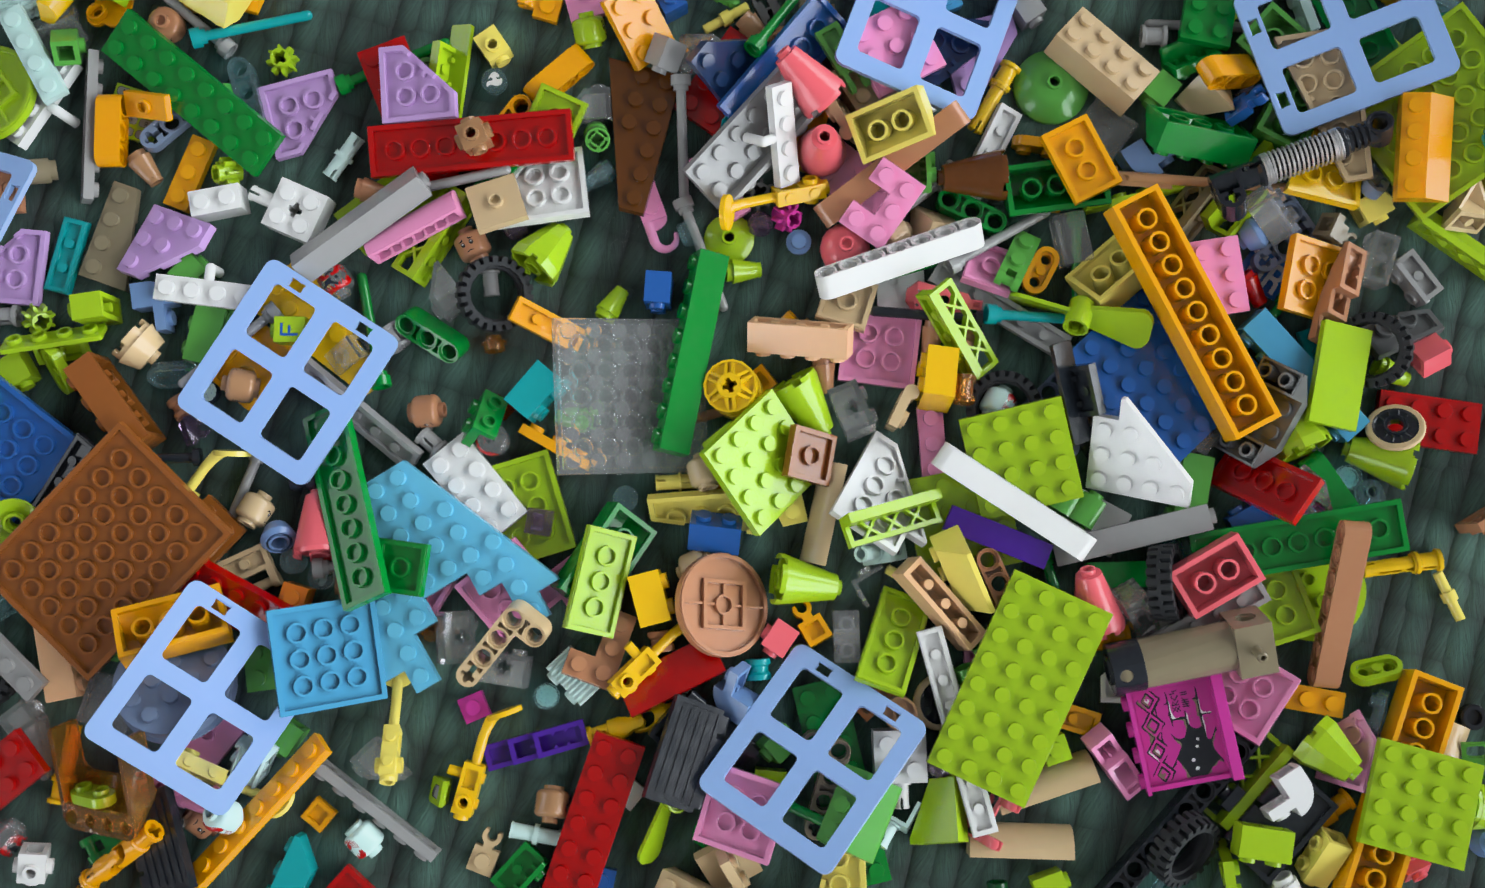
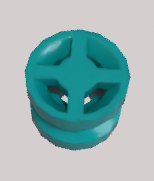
[745,658,772,681]

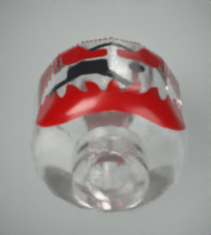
[316,263,355,301]
[475,426,511,457]
[0,817,28,857]

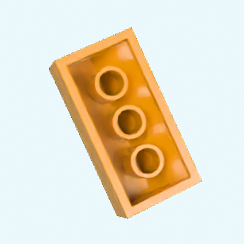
[1392,92,1455,203]
[110,583,234,669]

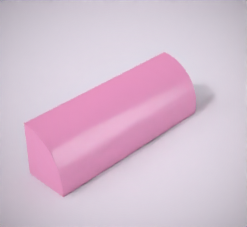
[364,190,467,264]

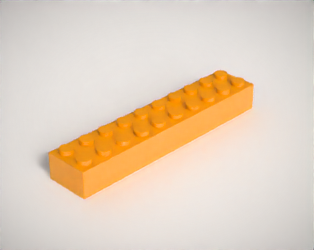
[1103,183,1282,442]
[1331,669,1465,888]

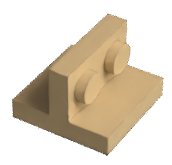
[693,845,763,888]

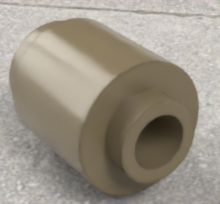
[28,158,59,185]

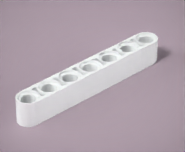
[814,217,985,300]
[931,441,1097,562]

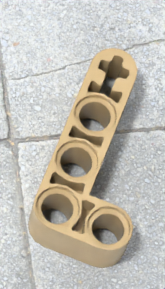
[456,599,552,687]

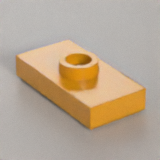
[123,89,173,122]

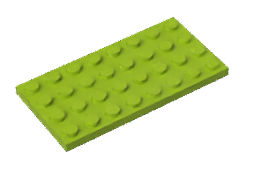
[926,569,1113,808]

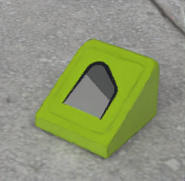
[429,775,453,808]

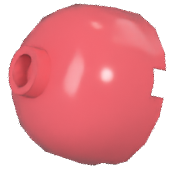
[820,224,870,266]

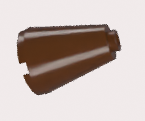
[937,149,1009,201]

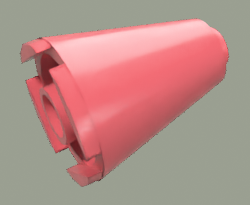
[776,45,846,119]
[797,124,846,178]
[292,489,332,562]
[1074,565,1126,641]

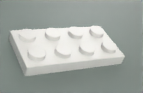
[423,432,529,533]

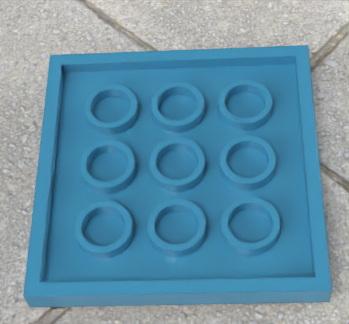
[265,599,388,718]

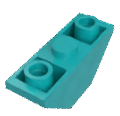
[266,831,318,888]

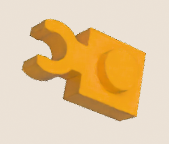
[792,602,833,648]

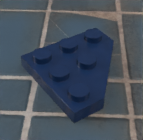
[922,18,989,86]
[685,39,769,101]

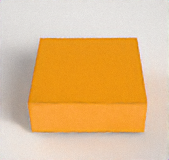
[300,795,339,833]

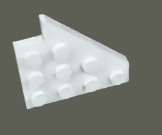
[498,146,590,230]
[1085,396,1194,508]
[828,430,927,556]

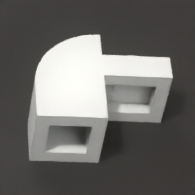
[1259,762,1314,822]

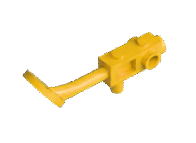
[719,175,830,231]
[606,624,683,700]
[447,704,523,821]

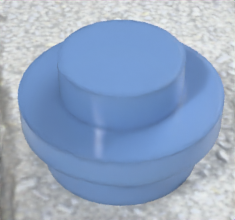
[786,230,811,255]

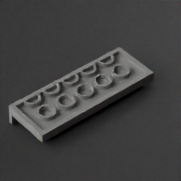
[681,67,824,209]

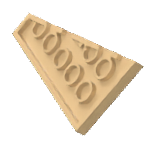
[1273,29,1374,183]

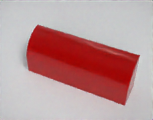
[623,644,727,718]

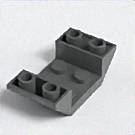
[1213,355,1307,469]

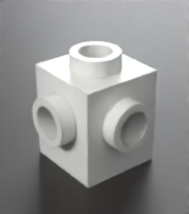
[12,842,55,886]

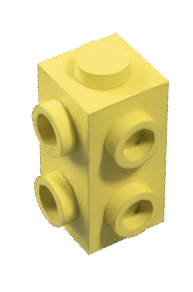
[1294,826,1353,888]

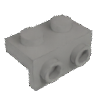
[1385,248,1444,308]

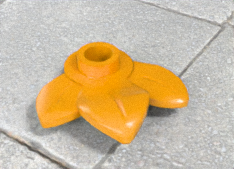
[86,0,134,28]

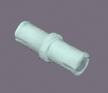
[322,132,365,182]
[509,821,562,846]

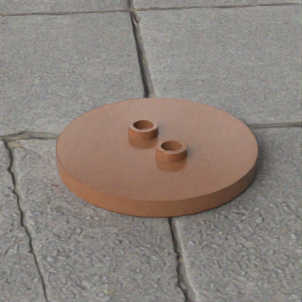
[675,553,768,658]

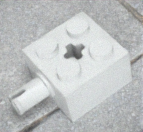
[248,177,336,244]
[871,727,928,809]

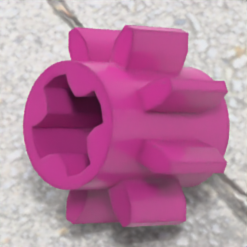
[770,204,803,233]

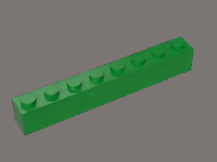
[651,248,730,457]

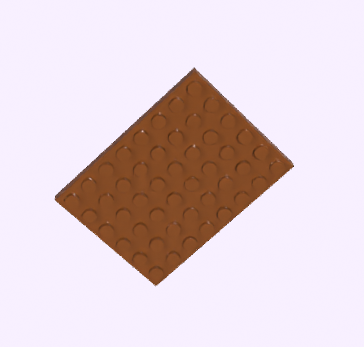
[0,421,234,681]

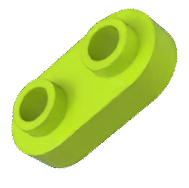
[40,347,75,395]
[1349,654,1403,687]
[70,781,117,809]

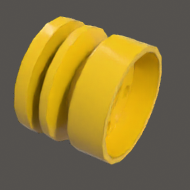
[703,359,763,420]

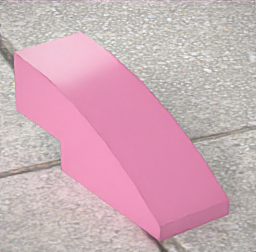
[1080,722,1141,801]

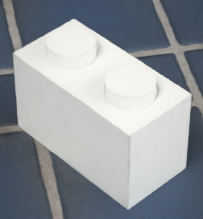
[187,182,251,222]

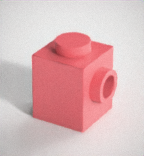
[1410,332,1453,378]
[760,618,800,659]

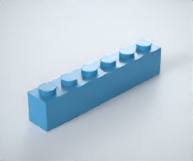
[1236,308,1370,443]

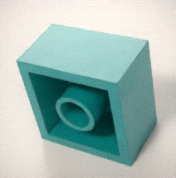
[504,360,567,423]

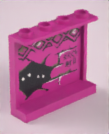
[1120,674,1245,796]

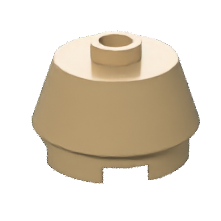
[112,319,165,370]

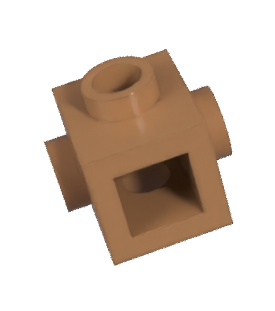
[454,116,494,156]

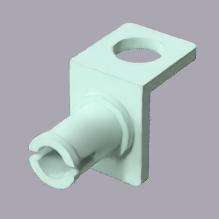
[854,540,907,566]
[880,801,921,850]

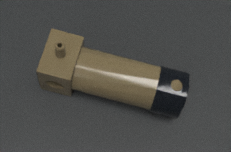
[1102,605,1280,696]

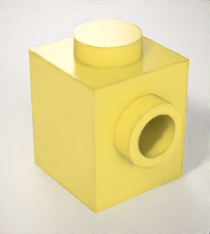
[473,24,514,70]
[1348,191,1395,229]

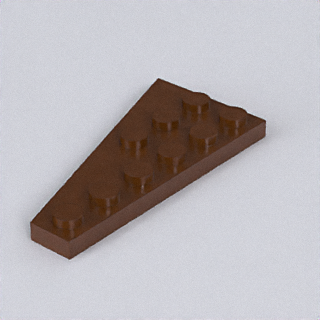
[609,58,676,217]

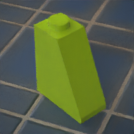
[910,772,969,845]

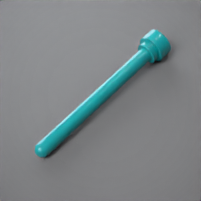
[188,10,313,49]
[983,304,1066,325]

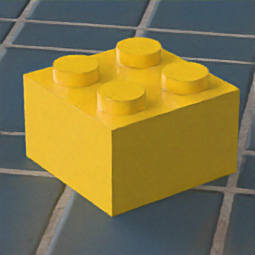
[914,344,960,413]
[627,569,676,628]

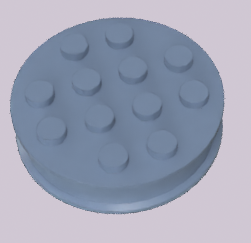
[112,645,238,744]

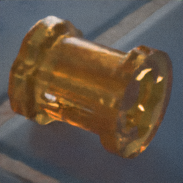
[952,373,976,406]

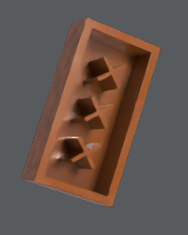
[63,351,167,449]

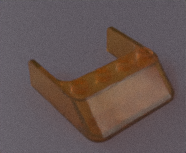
[47,719,156,841]

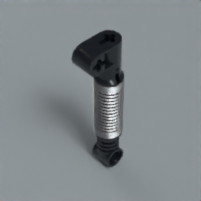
[1207,111,1394,222]

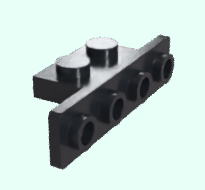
[1049,340,1106,446]

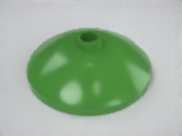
[1013,51,1088,125]

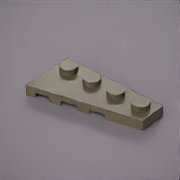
[78,181,141,293]

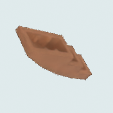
[1308,241,1367,344]

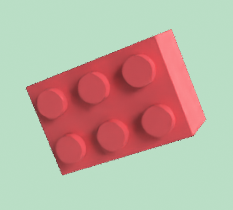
[1172,531,1266,620]

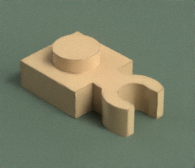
[466,827,504,878]

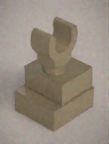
[1312,213,1357,247]

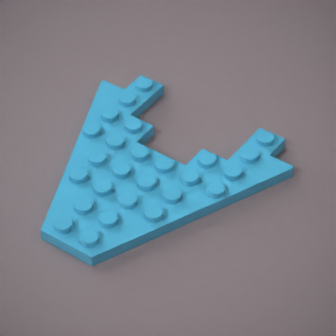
[367,460,560,693]

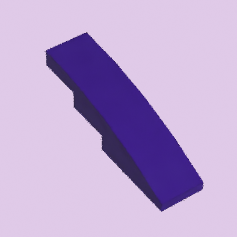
[942,505,1054,569]
[484,719,589,772]

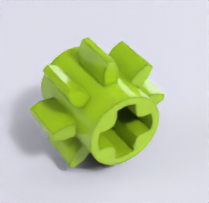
[266,44,300,78]
[211,156,244,185]
[21,303,56,334]

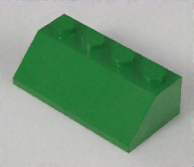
[1146,104,1258,169]
[1003,160,1112,217]
[550,501,657,599]

